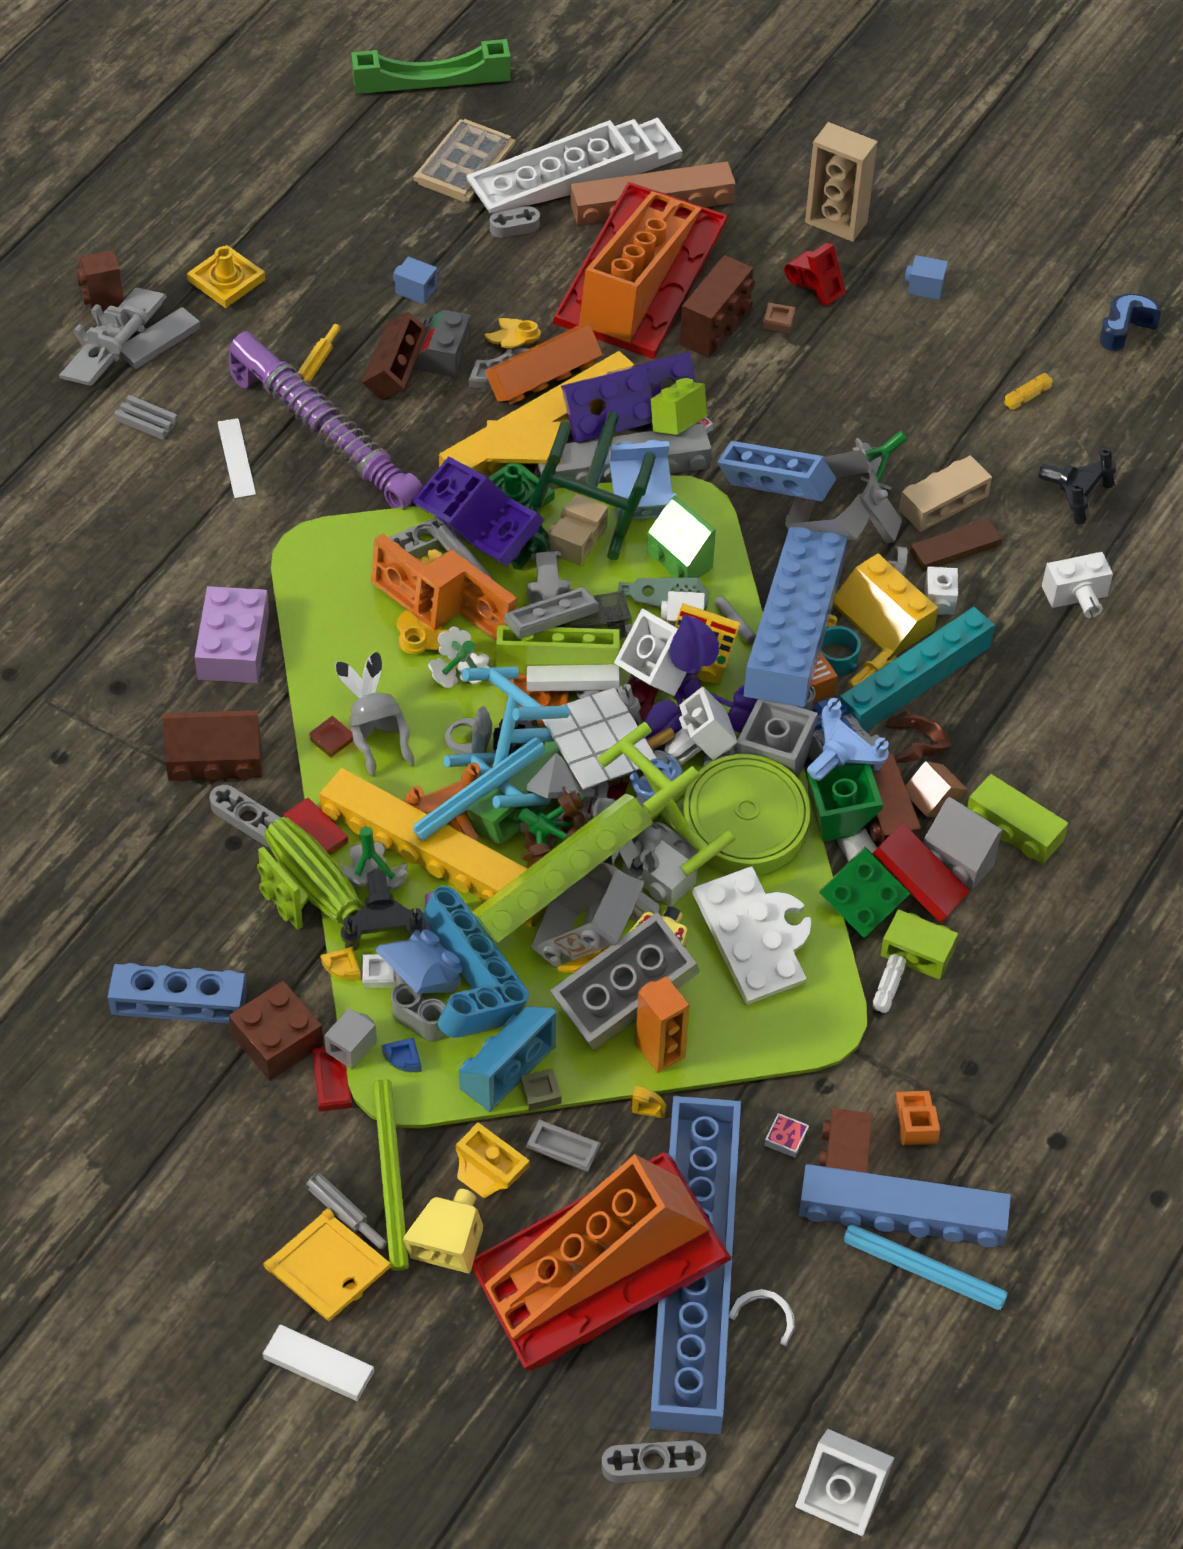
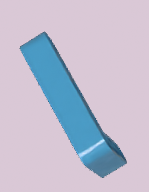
[423,886,529,1038]

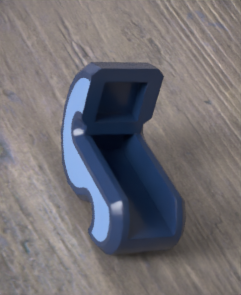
[1100,293,1161,351]

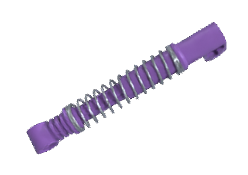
[229,331,423,510]

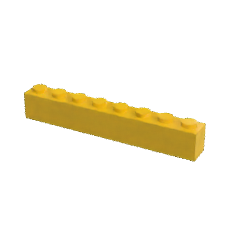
[439,351,634,477]
[319,767,549,927]

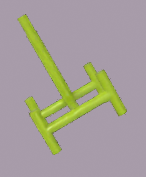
[596,722,736,877]

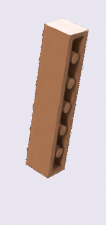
[571,161,736,226]

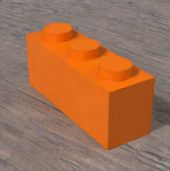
[635,976,689,1073]

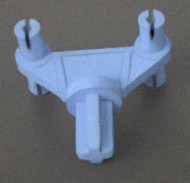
[807,698,889,781]

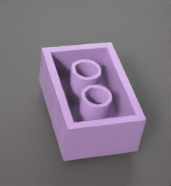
[195,586,269,683]

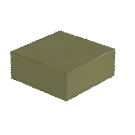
[520,1069,561,1111]

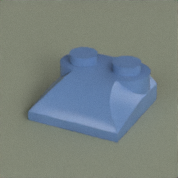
[375,929,463,994]

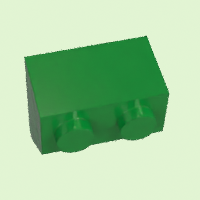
[807,763,883,842]

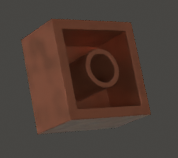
[229,981,324,1081]

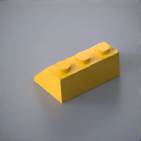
[833,553,938,659]

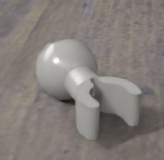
[634,824,662,873]

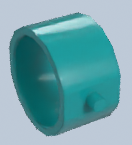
[820,626,861,677]

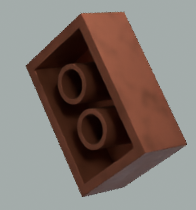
[680,255,755,358]

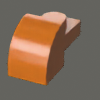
[895,1091,940,1146]

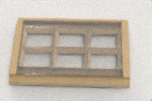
[413,119,516,202]

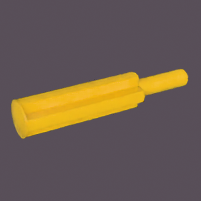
[297,324,341,385]

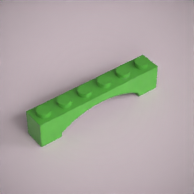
[351,39,511,94]

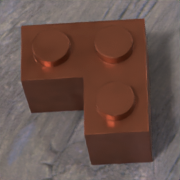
[75,250,124,312]

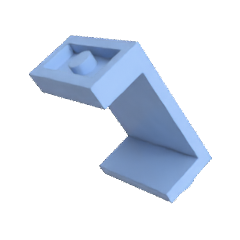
[609,440,677,520]

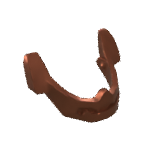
[886,710,951,763]

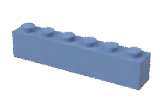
[799,1164,1011,1247]

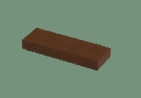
[910,518,1002,571]

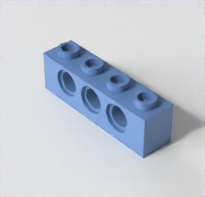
[717,441,836,501]
[108,963,247,1023]

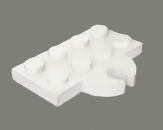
[692,866,811,1005]

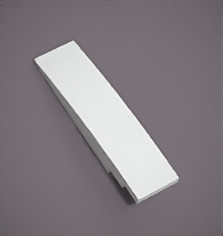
[466,118,682,213]

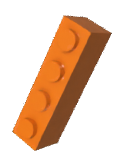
[484,324,603,404]

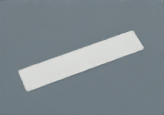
[218,418,256,498]

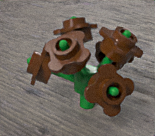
[519,786,588,869]

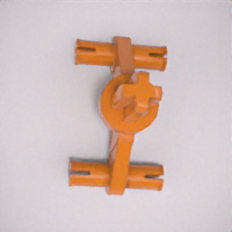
[404,762,481,841]

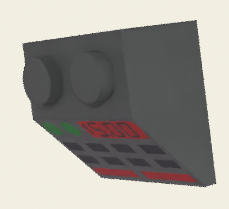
[412,310,471,378]

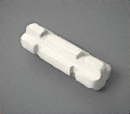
[872,954,906,1013]

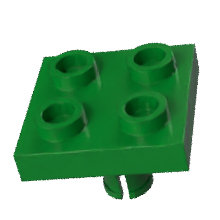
[488,463,555,508]
[819,847,910,938]

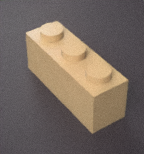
[899,455,992,532]

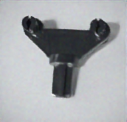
[1038,447,1116,524]
[341,869,426,951]

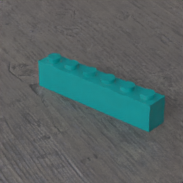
[840,607,995,731]

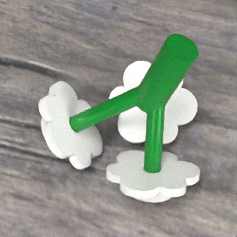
[428,626,490,689]

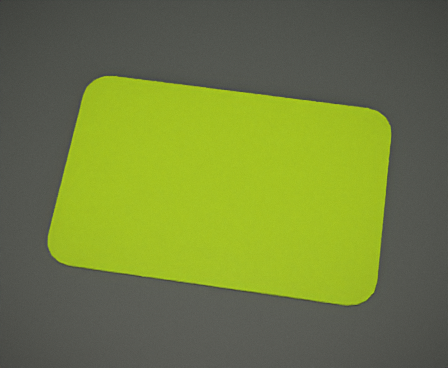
[271,475,867,1128]

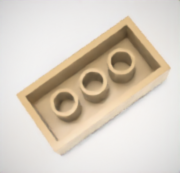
[805,122,878,242]

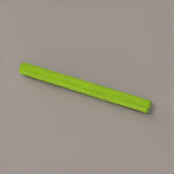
[374,1079,409,1271]

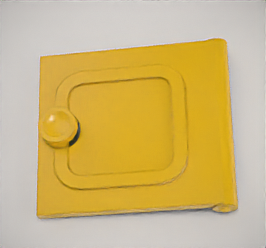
[263,1208,391,1322]

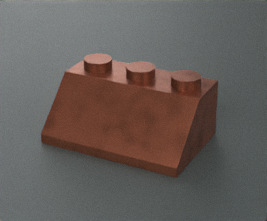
[163,710,262,781]

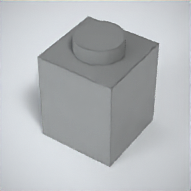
[324,1008,377,1069]

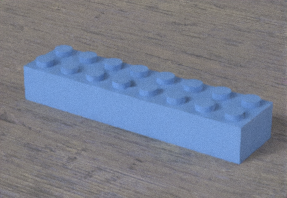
[743,527,848,707]

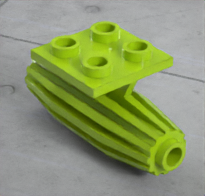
[257,817,362,930]

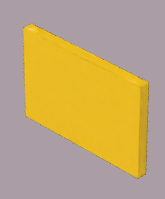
[486,420,561,464]

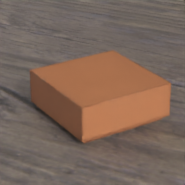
[762,302,796,334]

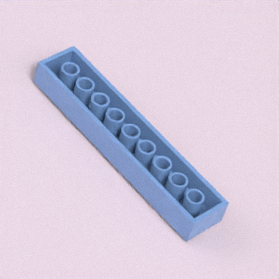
[649,1096,741,1435]

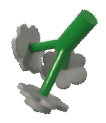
[852,430,908,490]
[340,827,408,890]

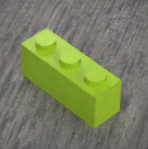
[967,774,1069,865]

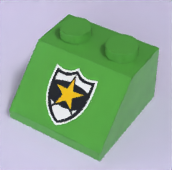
[647,495,716,578]

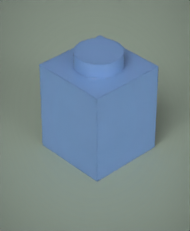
[904,255,948,300]
[393,256,438,305]

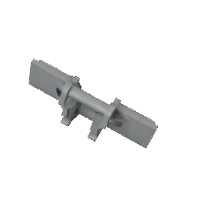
[59,288,167,386]

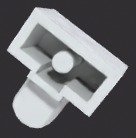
[665,687,738,765]

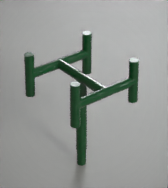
[529,412,656,560]

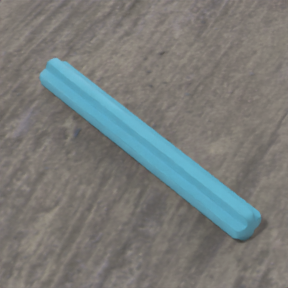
[413,737,545,840]
[844,1224,1007,1310]

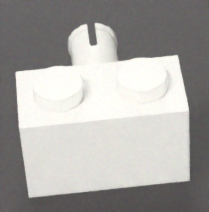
[1042,552,1113,618]

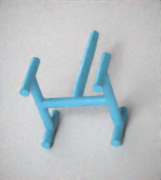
[443,667,570,809]

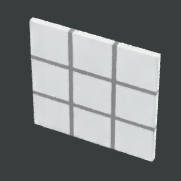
[542,687,656,790]

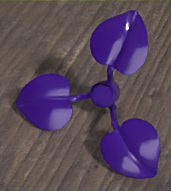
[644,615,758,752]

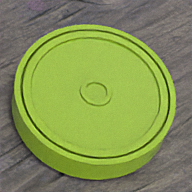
[682,754,810,875]

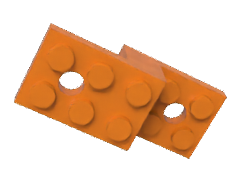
[371,534,517,641]

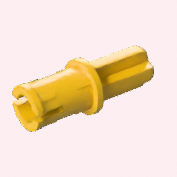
[848,648,897,690]

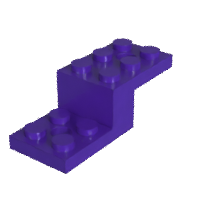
[561,352,697,442]
[412,456,544,566]

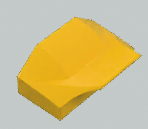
[456,1122,530,1199]

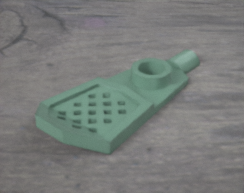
[618,577,709,609]

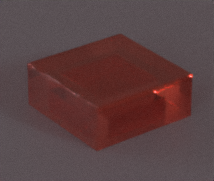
[309,716,353,758]

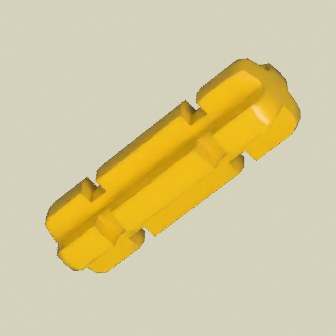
[1004,373,1053,410]

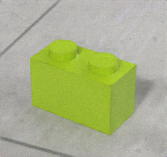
[651,378,707,435]
[880,909,958,980]

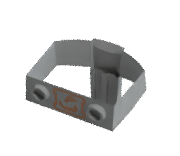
[785,450,902,544]
[532,861,660,967]

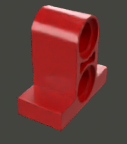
[784,243,846,306]

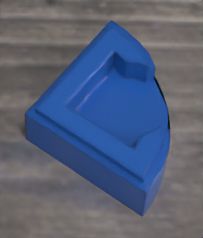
[381,1038,422,1072]

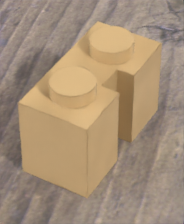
[547,494,608,566]

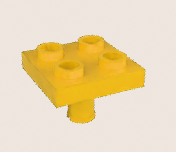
[187,245,266,308]

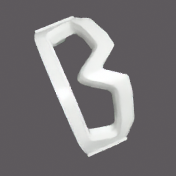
[729,1289,796,1347]

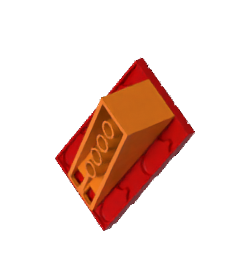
[553,182,728,359]
[472,1152,732,1371]

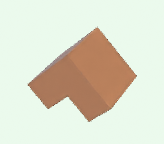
[905,761,968,818]

